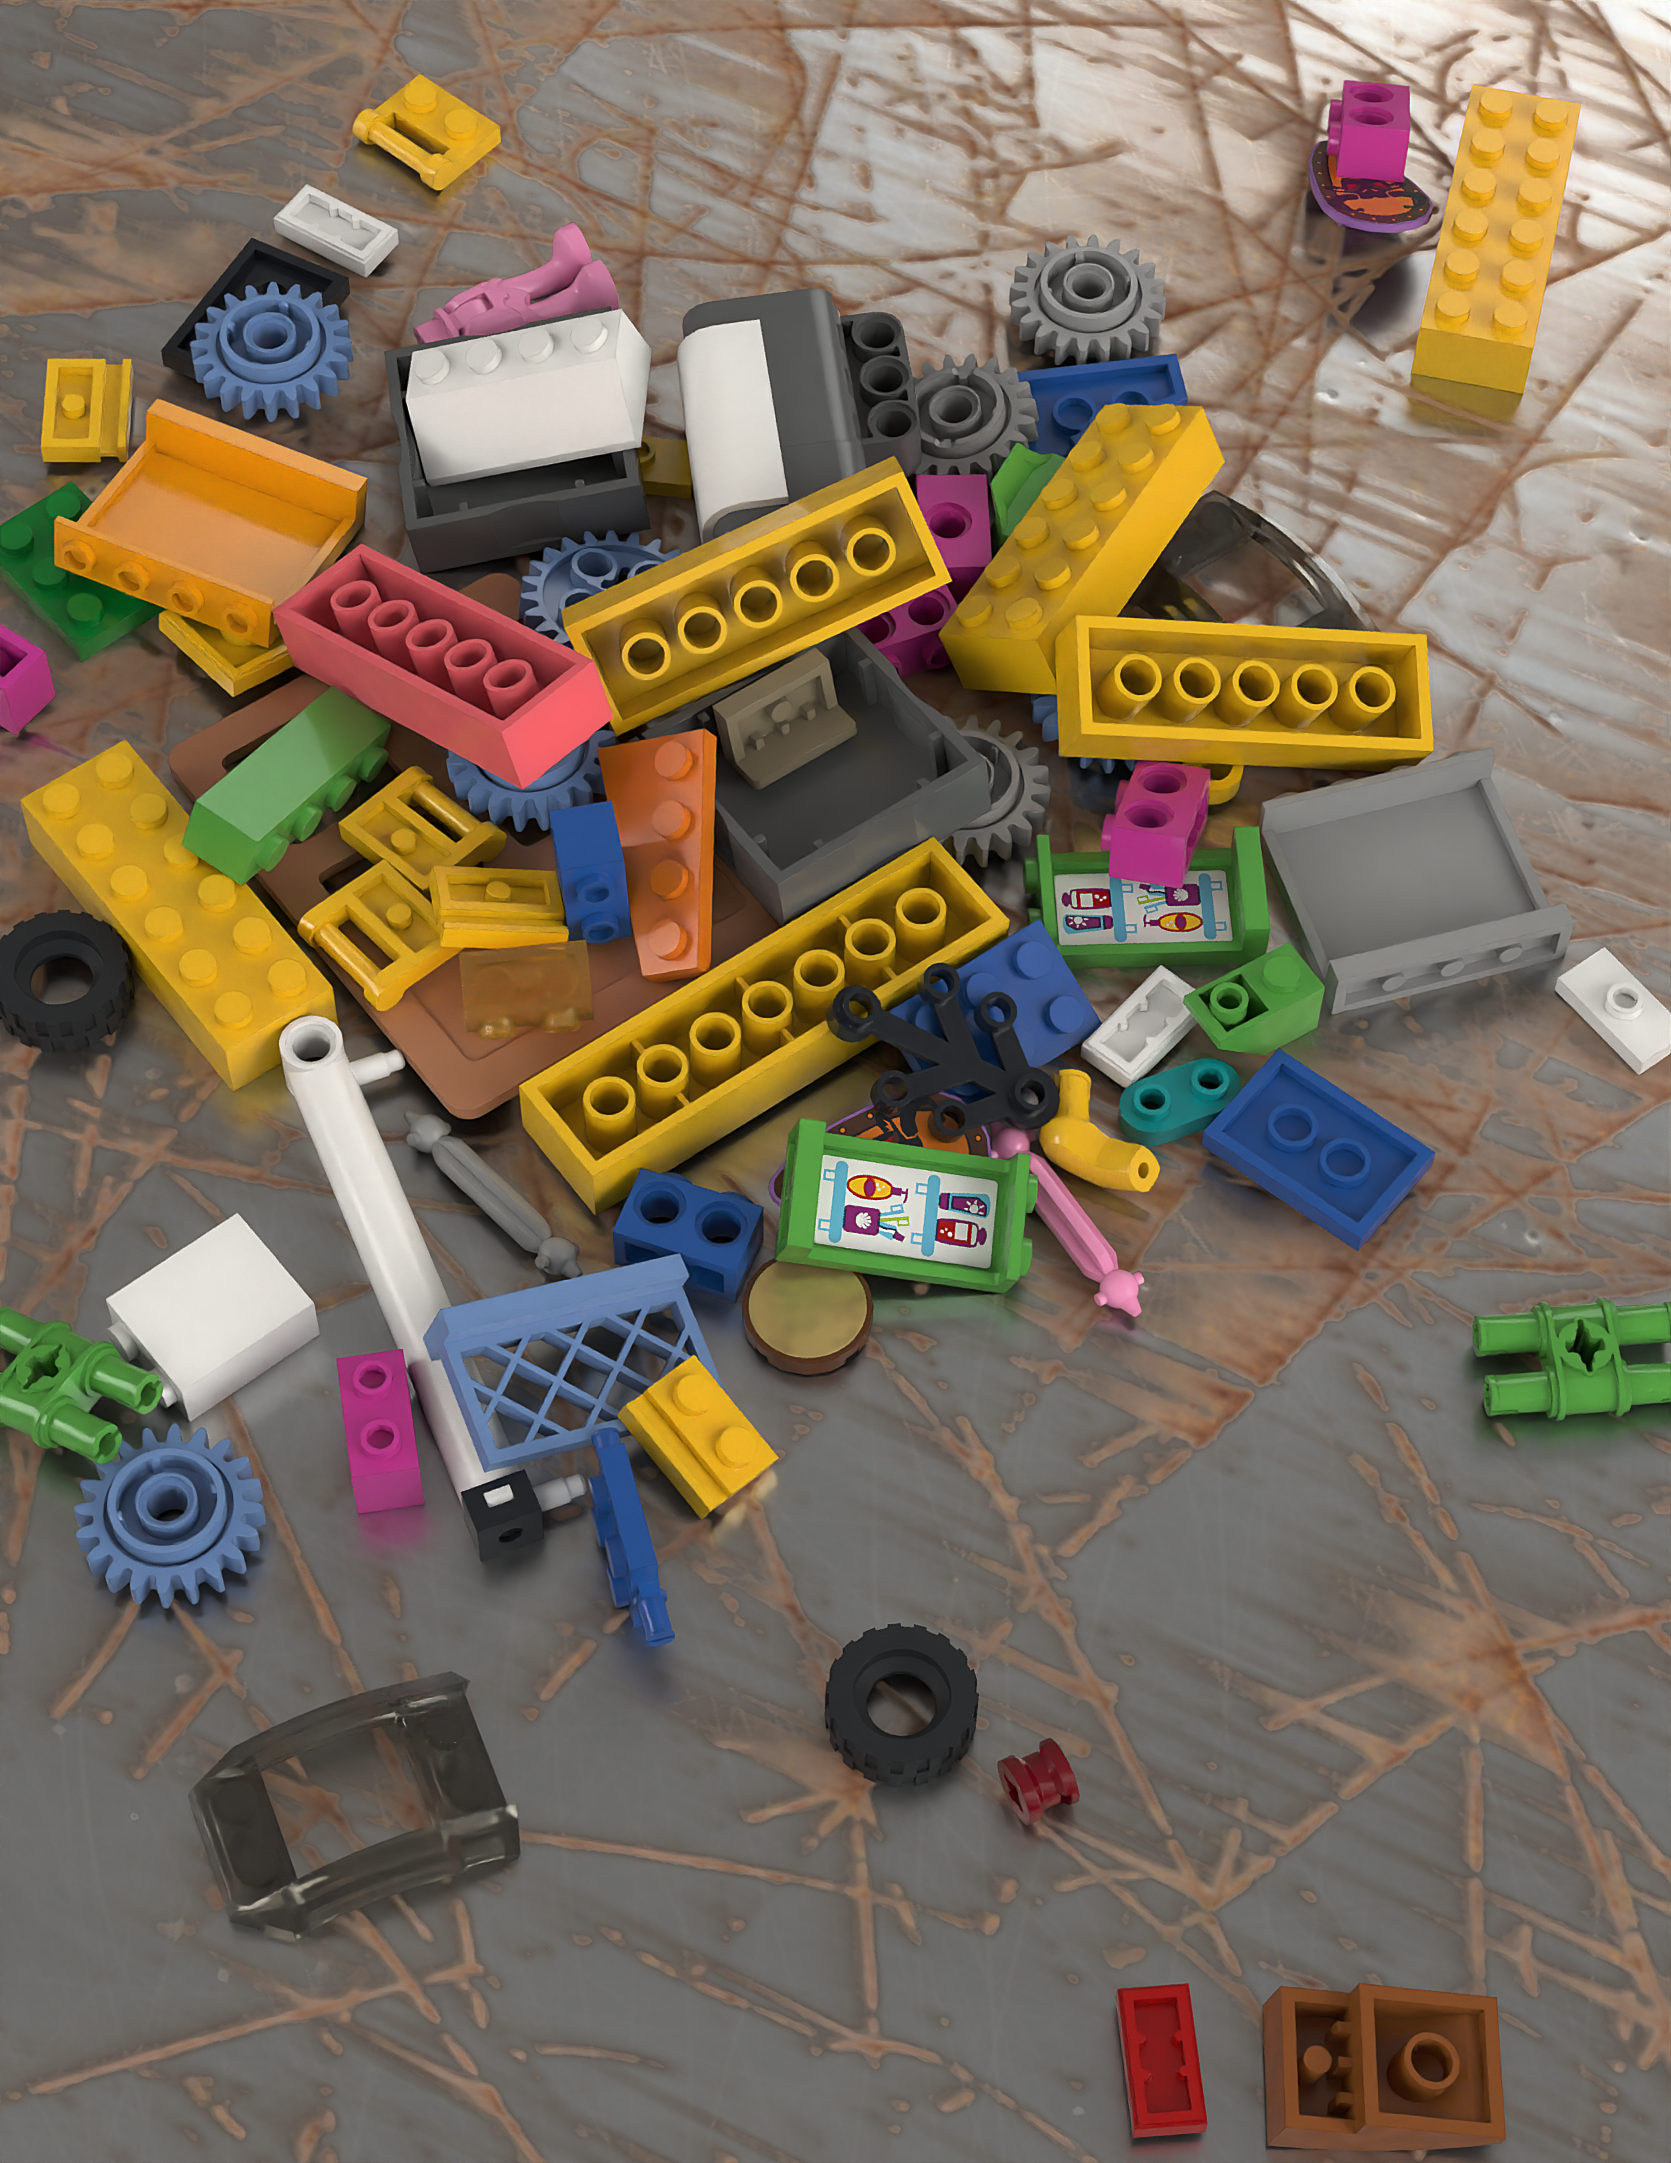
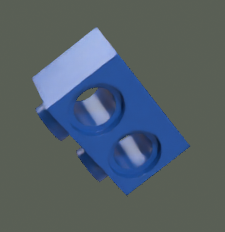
[549,800,632,947]
[612,1168,764,1303]

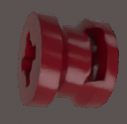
[997,1738,1080,1825]

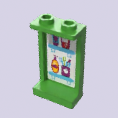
[1023,826,1271,969]
[775,1118,1038,1294]

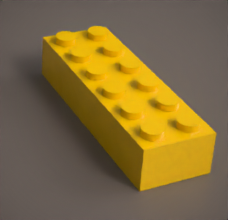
[1411,84,1582,394]
[938,403,1225,695]
[561,456,952,736]
[1055,615,1434,772]
[20,739,339,1092]

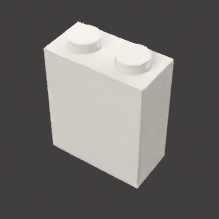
[106,1213,320,1423]

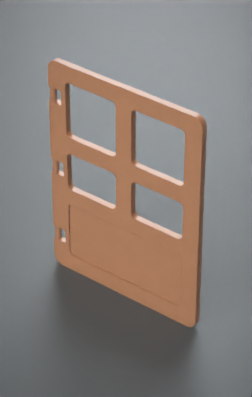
[168,573,782,1119]

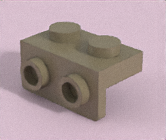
[712,647,857,790]

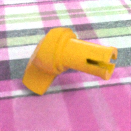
[1039,1069,1160,1192]

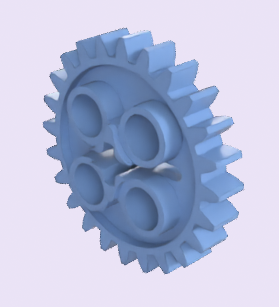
[519,530,682,651]

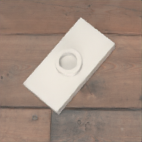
[273,184,399,278]
[1555,947,1671,1075]
[1080,965,1198,1089]

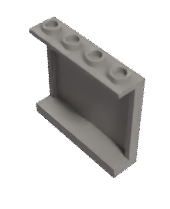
[1258,747,1574,1015]

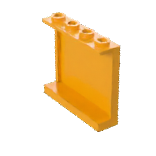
[54,398,368,649]

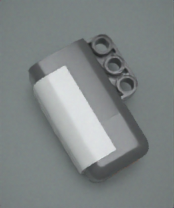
[676,289,922,545]

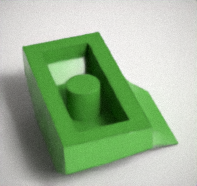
[990,443,1066,559]

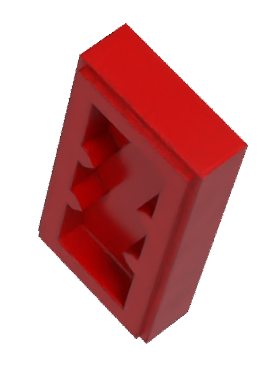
[1115,1983,1208,2138]

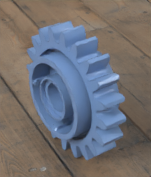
[190,282,353,422]
[446,723,616,832]
[74,1424,266,1608]

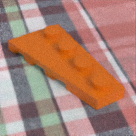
[597,729,717,983]

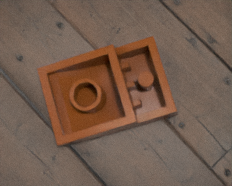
[1263,1983,1506,2151]

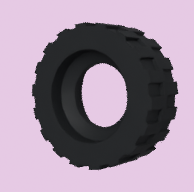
[0,910,135,1053]
[825,1623,979,1787]

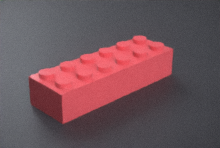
[272,544,614,790]

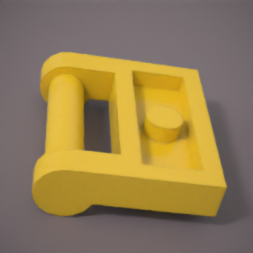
[352,74,501,191]
[338,766,507,902]
[297,859,464,1012]

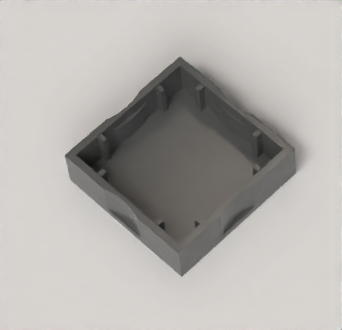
[384,307,651,574]
[642,626,992,927]

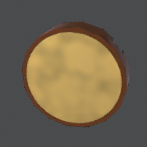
[742,1258,874,1375]

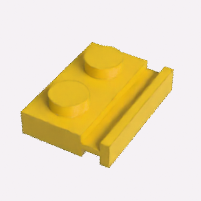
[40,358,134,462]
[429,865,569,952]
[617,1355,779,1520]

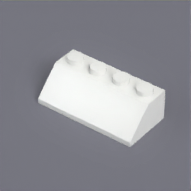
[406,309,652,487]

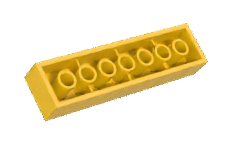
[519,836,1010,1216]

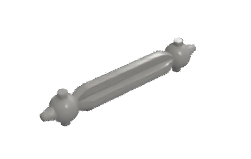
[404,1110,583,1278]

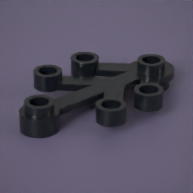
[826,963,1060,1143]

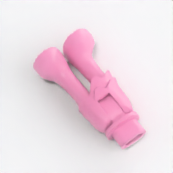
[413,222,619,344]

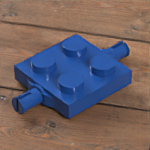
[588,1427,675,1647]

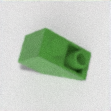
[1183,942,1325,1055]

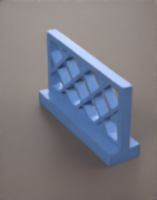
[423,1253,726,1473]

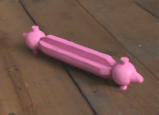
[989,1121,1144,1317]

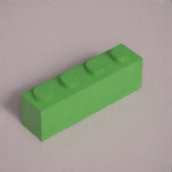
[181,686,392,886]

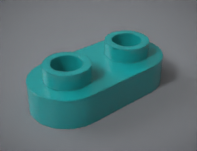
[1118,1058,1241,1146]

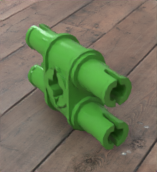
[1472,1297,1671,1421]
[0,1306,163,1465]

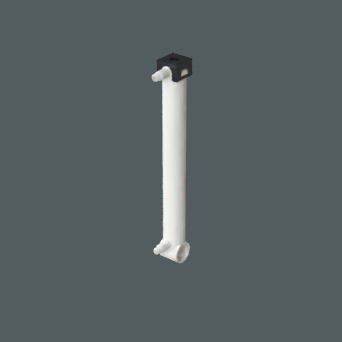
[279,1015,587,1562]

